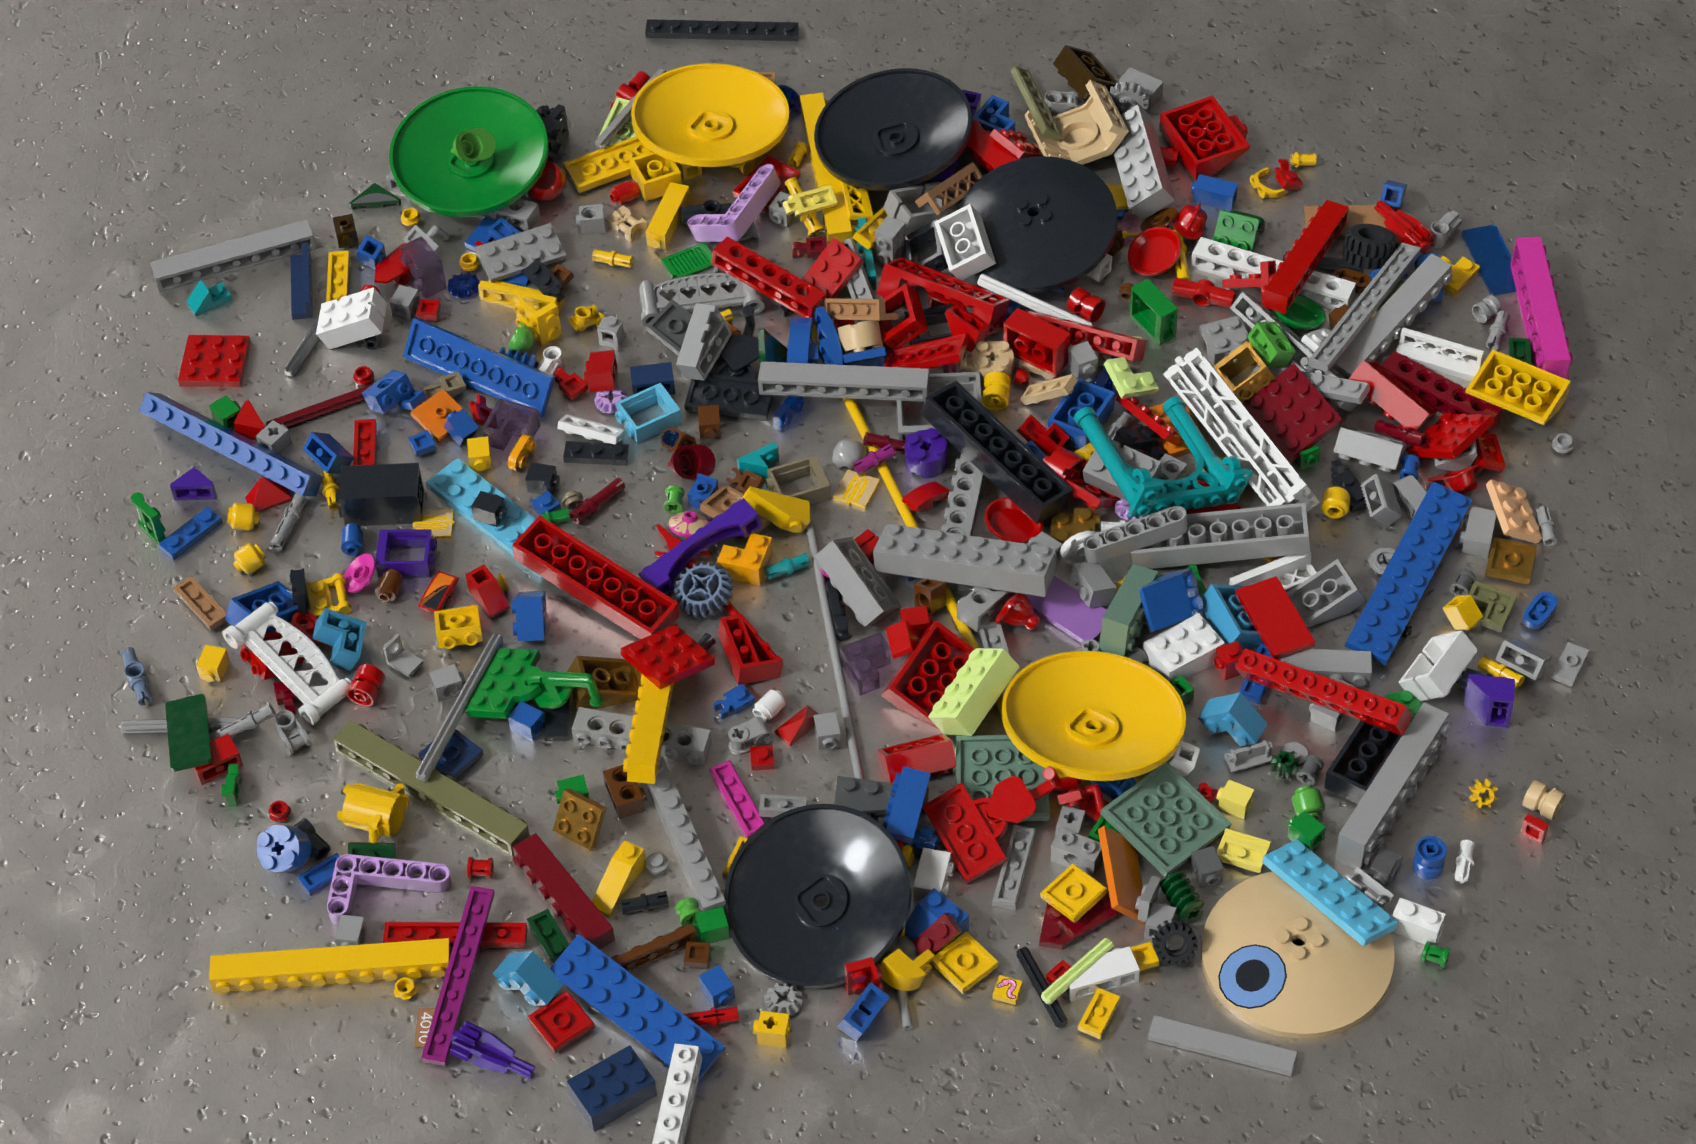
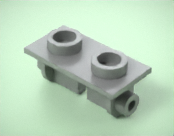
[1223,740,1273,773]
[1345,867,1394,910]

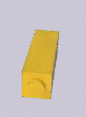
[646,182,690,250]

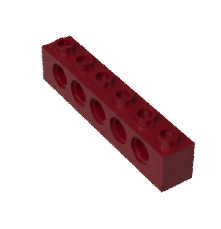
[1381,351,1503,433]

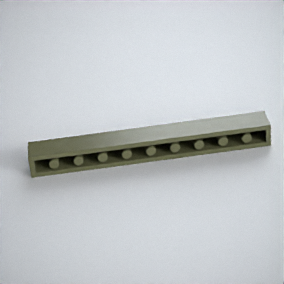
[333,720,530,857]

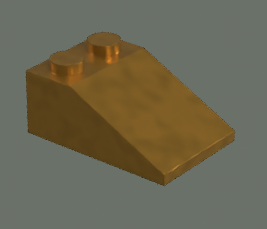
[567,656,642,709]

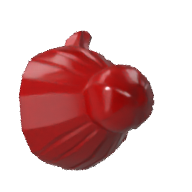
[995,593,1041,630]

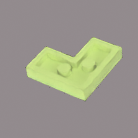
[1104,357,1159,399]

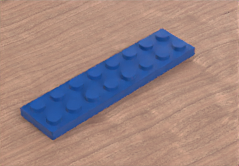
[403,318,555,417]
[550,934,726,1084]

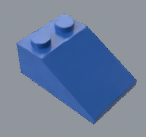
[1138,568,1203,632]
[225,581,308,633]

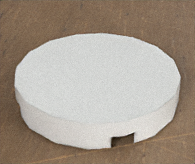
[1060,531,1097,564]

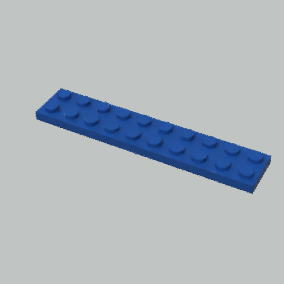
[1345,482,1473,666]

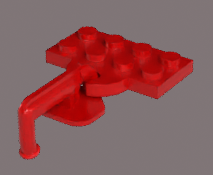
[922,767,1061,884]

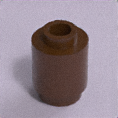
[375,569,403,602]

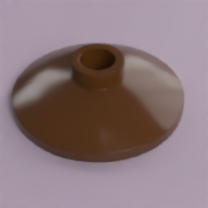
[1140,208,1178,232]

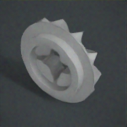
[1369,548,1395,575]
[764,983,803,1017]

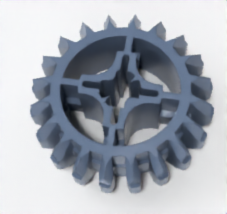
[674,560,734,619]

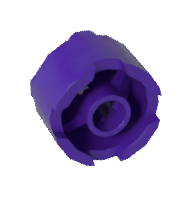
[904,428,947,479]

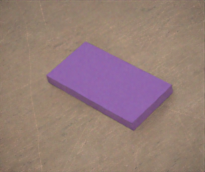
[1023,576,1107,643]

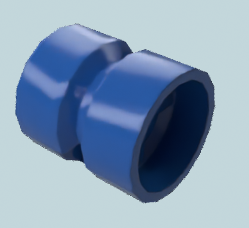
[1413,836,1447,880]

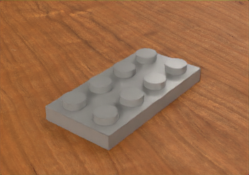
[476,223,566,283]

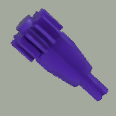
[450,1021,535,1079]

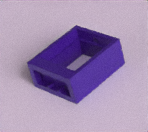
[375,529,437,577]

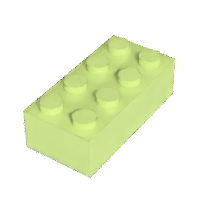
[928,648,1020,736]

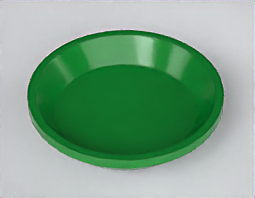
[1274,294,1326,330]

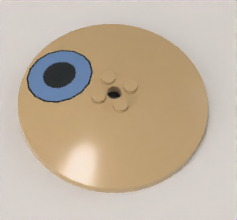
[1201,871,1395,1039]

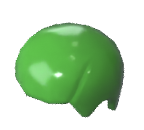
[508,322,534,355]

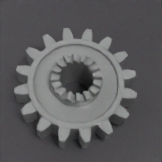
[1108,81,1150,115]

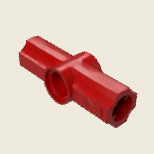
[1171,277,1236,308]

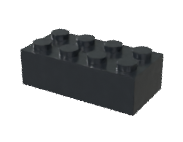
[1324,721,1402,804]

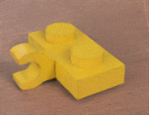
[1441,256,1480,295]

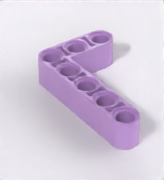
[687,164,781,242]
[327,854,451,925]

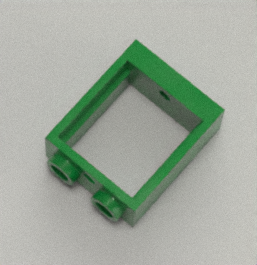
[1130,279,1178,345]

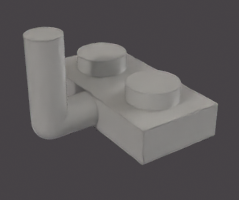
[402,224,449,264]

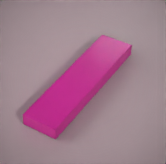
[709,760,765,838]

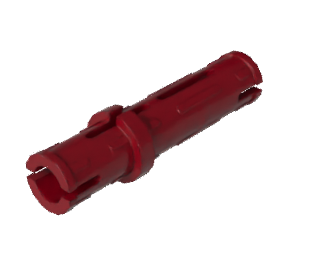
[1374,420,1429,448]
[569,477,626,524]

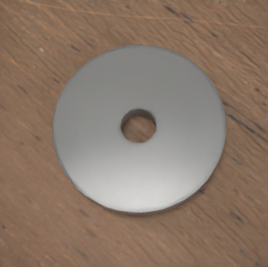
[1281,742,1308,767]

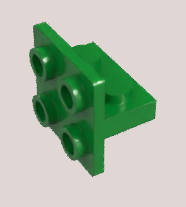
[1213,210,1260,252]

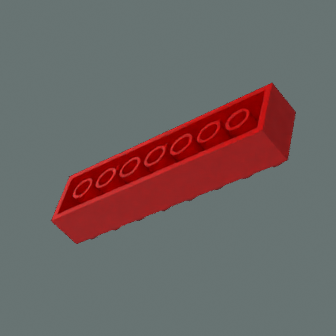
[512,515,680,639]

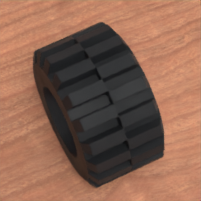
[1342,224,1397,269]

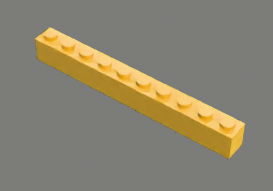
[800,92,855,244]
[209,938,452,993]

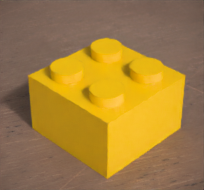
[629,152,682,202]

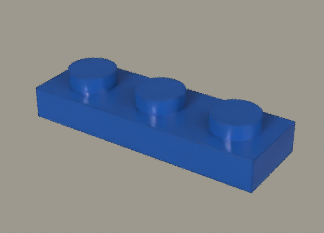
[158,506,223,560]

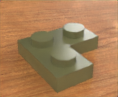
[1468,581,1517,633]

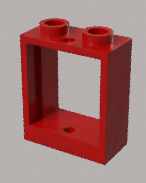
[878,283,928,349]

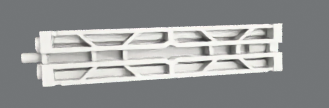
[1163,348,1320,512]

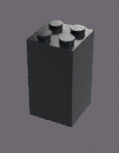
[336,463,424,526]

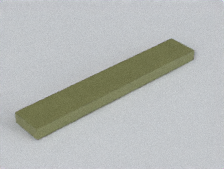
[1010,65,1062,141]

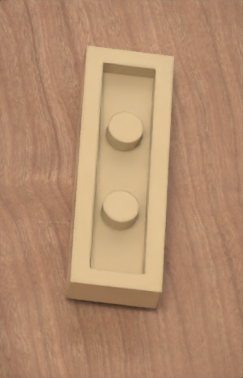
[1020,374,1078,405]

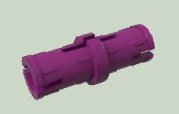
[852,444,896,475]

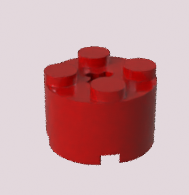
[1043,446,1088,482]

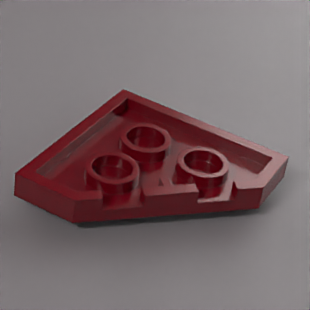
[1039,882,1118,950]

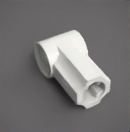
[537,346,564,376]

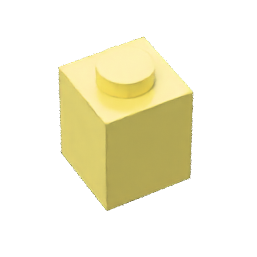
[1216,780,1254,820]

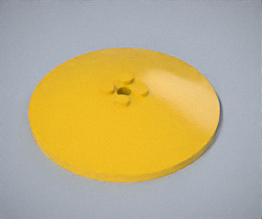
[631,63,789,167]
[1002,651,1186,781]

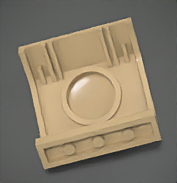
[1024,80,1129,165]

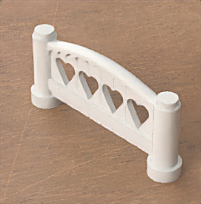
[222,601,351,726]

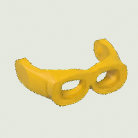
[1250,167,1287,199]

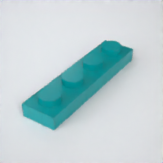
[855,218,877,290]

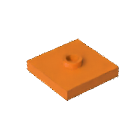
[411,389,470,443]

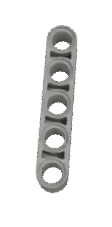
[1083,506,1188,564]

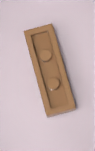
[173,576,227,631]

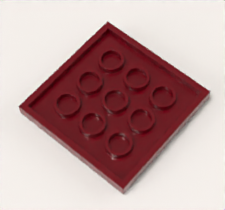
[1242,363,1344,464]

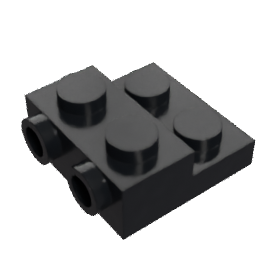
[543,104,569,162]
[1113,424,1165,461]

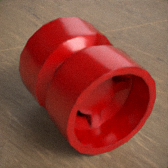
[1066,287,1106,324]
[346,664,386,706]

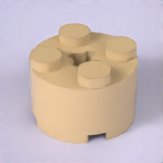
[838,320,883,355]
[972,341,1014,386]

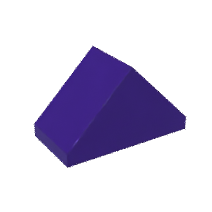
[170,467,217,501]

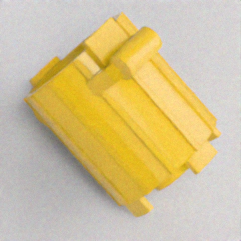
[337,782,409,843]

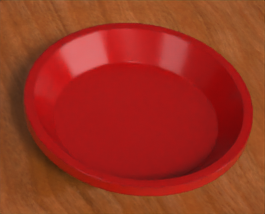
[1128,227,1181,276]
[984,497,1043,543]

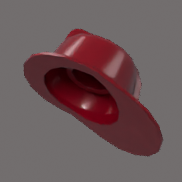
[667,444,716,479]

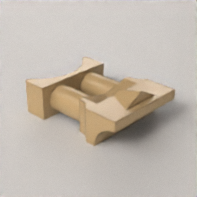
[605,205,648,242]

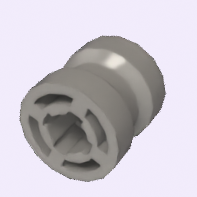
[1472,295,1502,323]

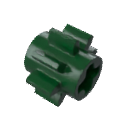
[1270,750,1299,780]

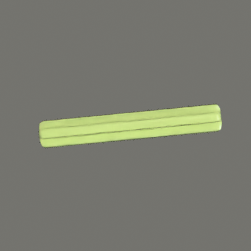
[1041,938,1114,1004]

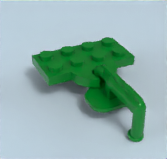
[465,648,603,719]

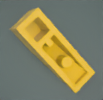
[741,486,810,534]
[592,840,646,917]

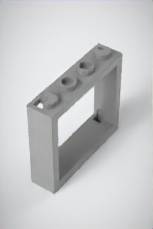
[897,372,982,444]

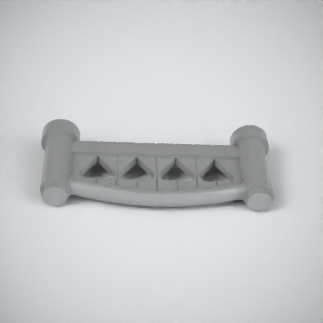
[639,273,764,327]

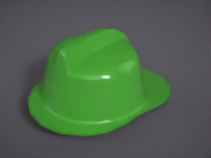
[450,128,496,162]

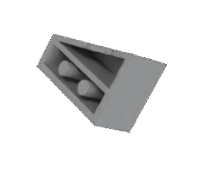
[676,303,733,381]

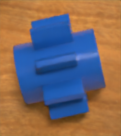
[912,826,939,855]

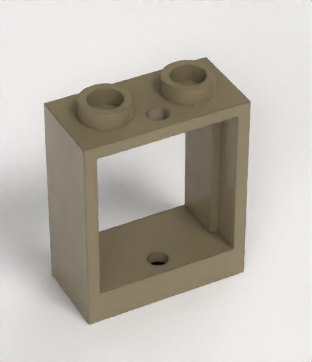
[765,455,831,505]

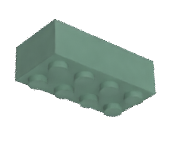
[1099,564,1158,657]

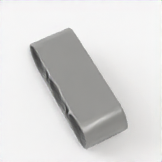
[1392,475,1427,519]

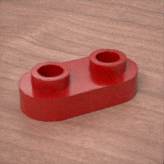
[292,611,324,646]

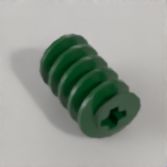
[1160,871,1204,924]

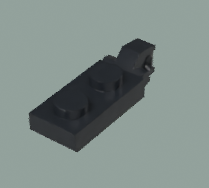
[522,258,565,302]
[1330,459,1367,513]
[290,568,307,614]

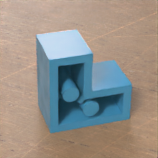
[312,608,367,671]
[1198,692,1268,746]
[493,951,564,1006]

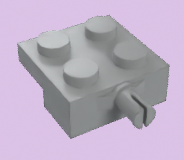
[1199,316,1250,365]

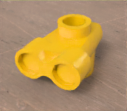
[569,305,605,331]

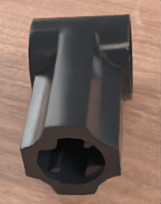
[294,818,331,862]

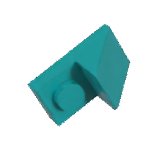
[186,280,232,316]
[737,442,779,479]

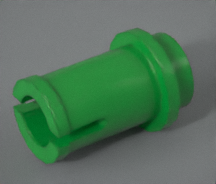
[541,508,570,524]

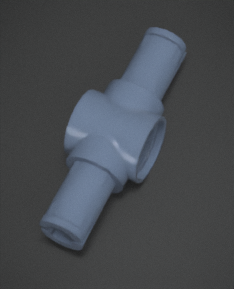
[121,647,153,706]

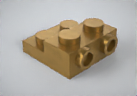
[1051,507,1100,544]

